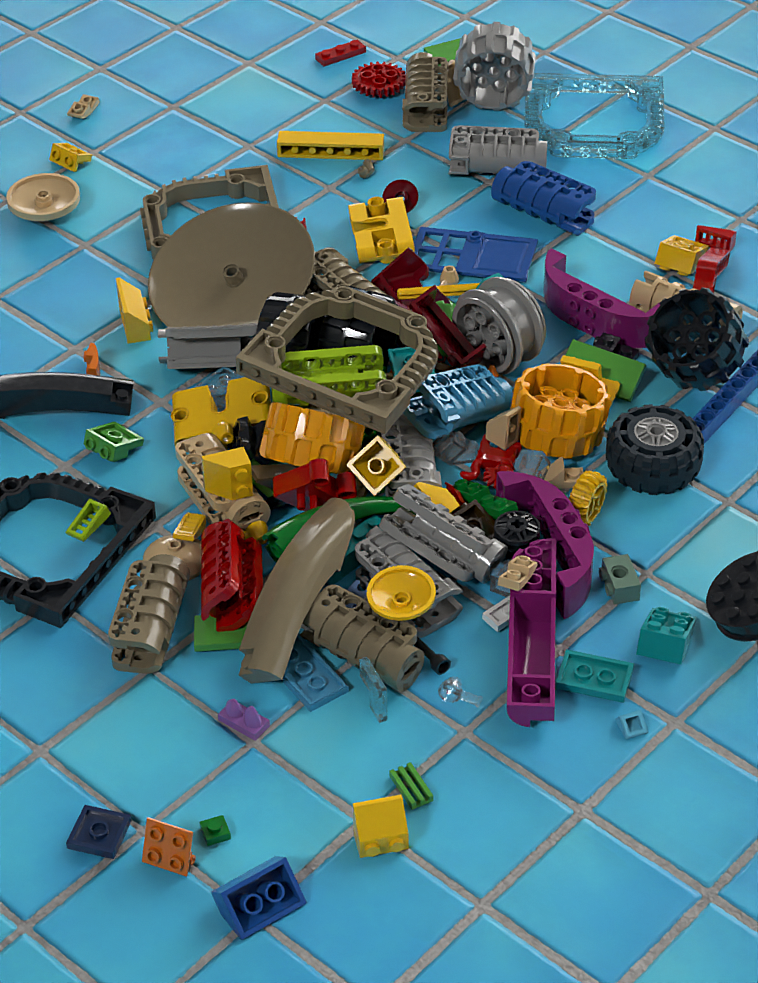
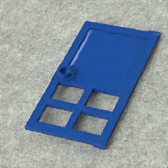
[414,227,538,282]

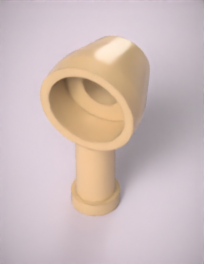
[439,265,459,286]

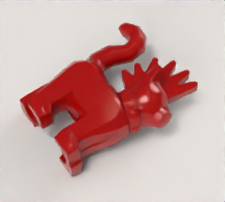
[460,434,523,489]

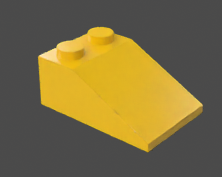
[654,235,709,276]

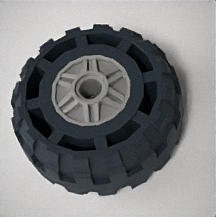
[606,404,704,495]

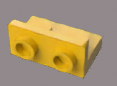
[49,143,92,172]

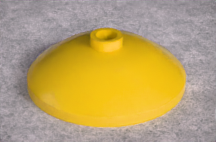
[367,565,436,621]

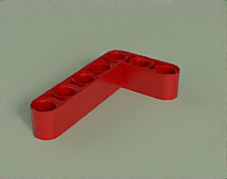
[693,247,730,294]

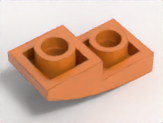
[84,343,100,376]

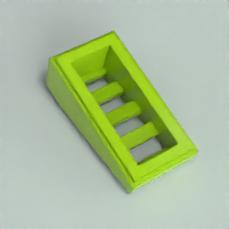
[65,498,111,542]

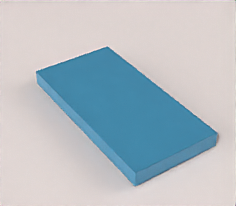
[282,632,349,712]

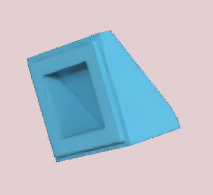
[615,710,648,739]

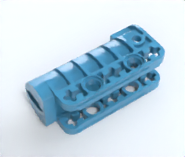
[403,364,513,439]

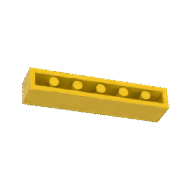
[277,131,384,160]

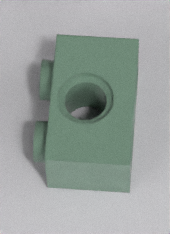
[599,554,641,604]

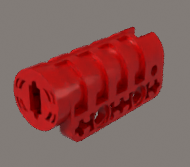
[201,519,263,632]

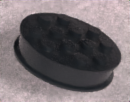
[706,551,758,642]

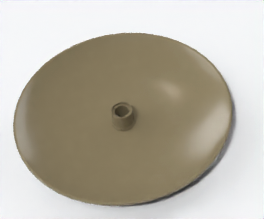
[148,202,315,327]

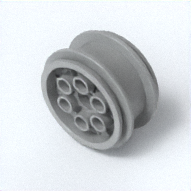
[452,277,546,374]

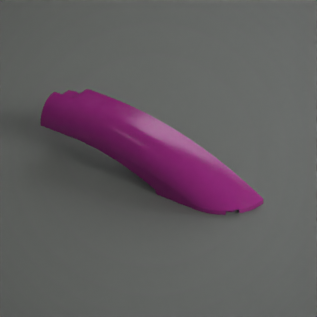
[507,538,556,727]

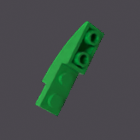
[452,479,518,520]

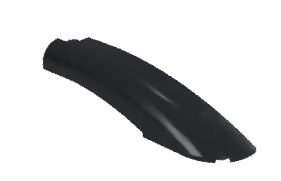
[0,372,134,419]

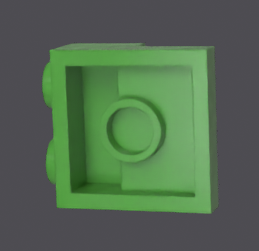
[83,421,144,462]

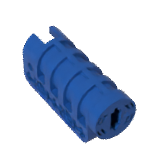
[491,161,596,235]

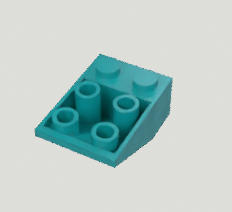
[636,607,697,665]

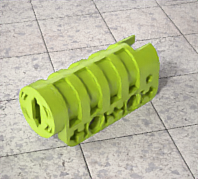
[271,345,386,407]

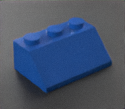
[211,856,307,940]

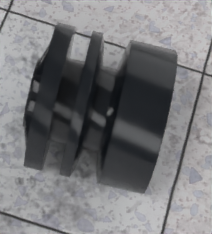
[494,510,540,568]

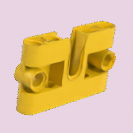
[348,197,415,264]
[171,377,272,446]

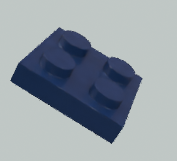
[66,805,132,859]

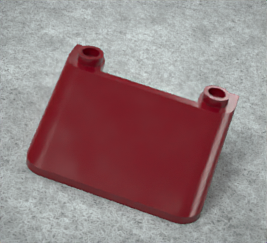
[371,248,451,307]
[409,285,487,368]

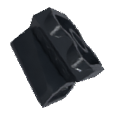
[228,416,270,465]

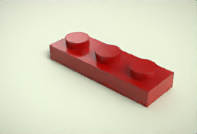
[315,39,366,67]

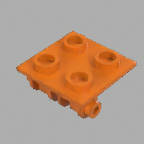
[142,817,196,877]

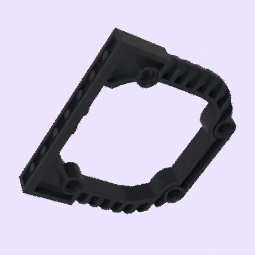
[0,472,156,628]

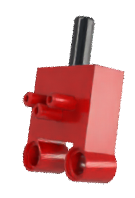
[265,458,357,511]

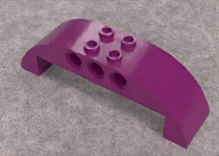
[543,248,660,348]
[496,471,594,619]

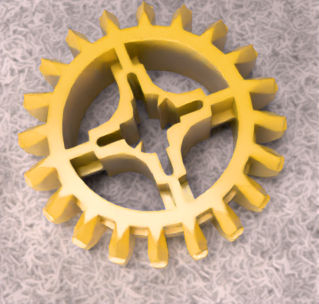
[569,470,608,526]

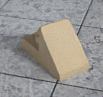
[540,457,584,489]

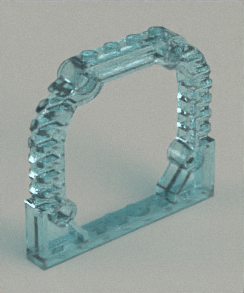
[524,73,665,159]

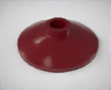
[382,179,419,213]

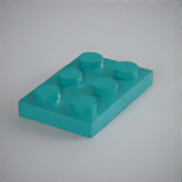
[555,649,634,703]

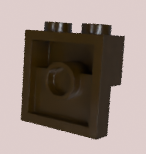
[450,499,495,540]

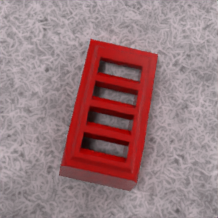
[695,225,737,252]

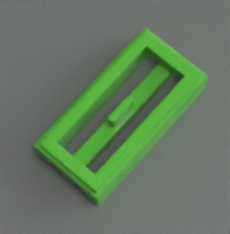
[389,762,433,809]

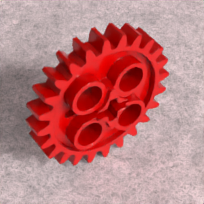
[352,61,406,98]

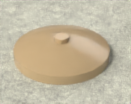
[6,173,80,221]

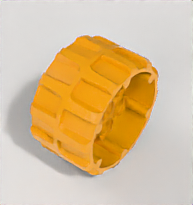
[510,363,611,459]
[259,402,365,474]

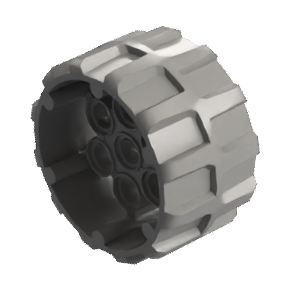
[453,22,536,111]

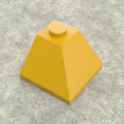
[346,435,407,496]

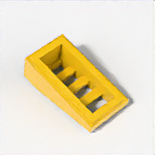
[173,512,206,541]

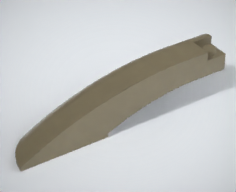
[239,498,355,684]

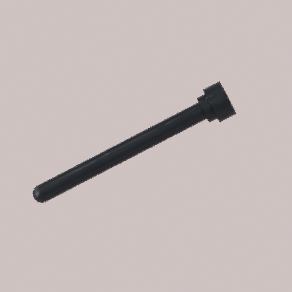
[391,623,451,675]

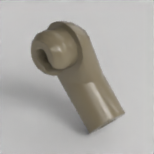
[358,159,375,178]

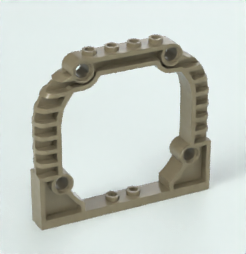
[140,165,279,260]
[236,286,438,434]

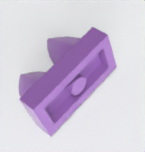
[218,699,270,741]

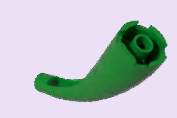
[262,496,416,563]

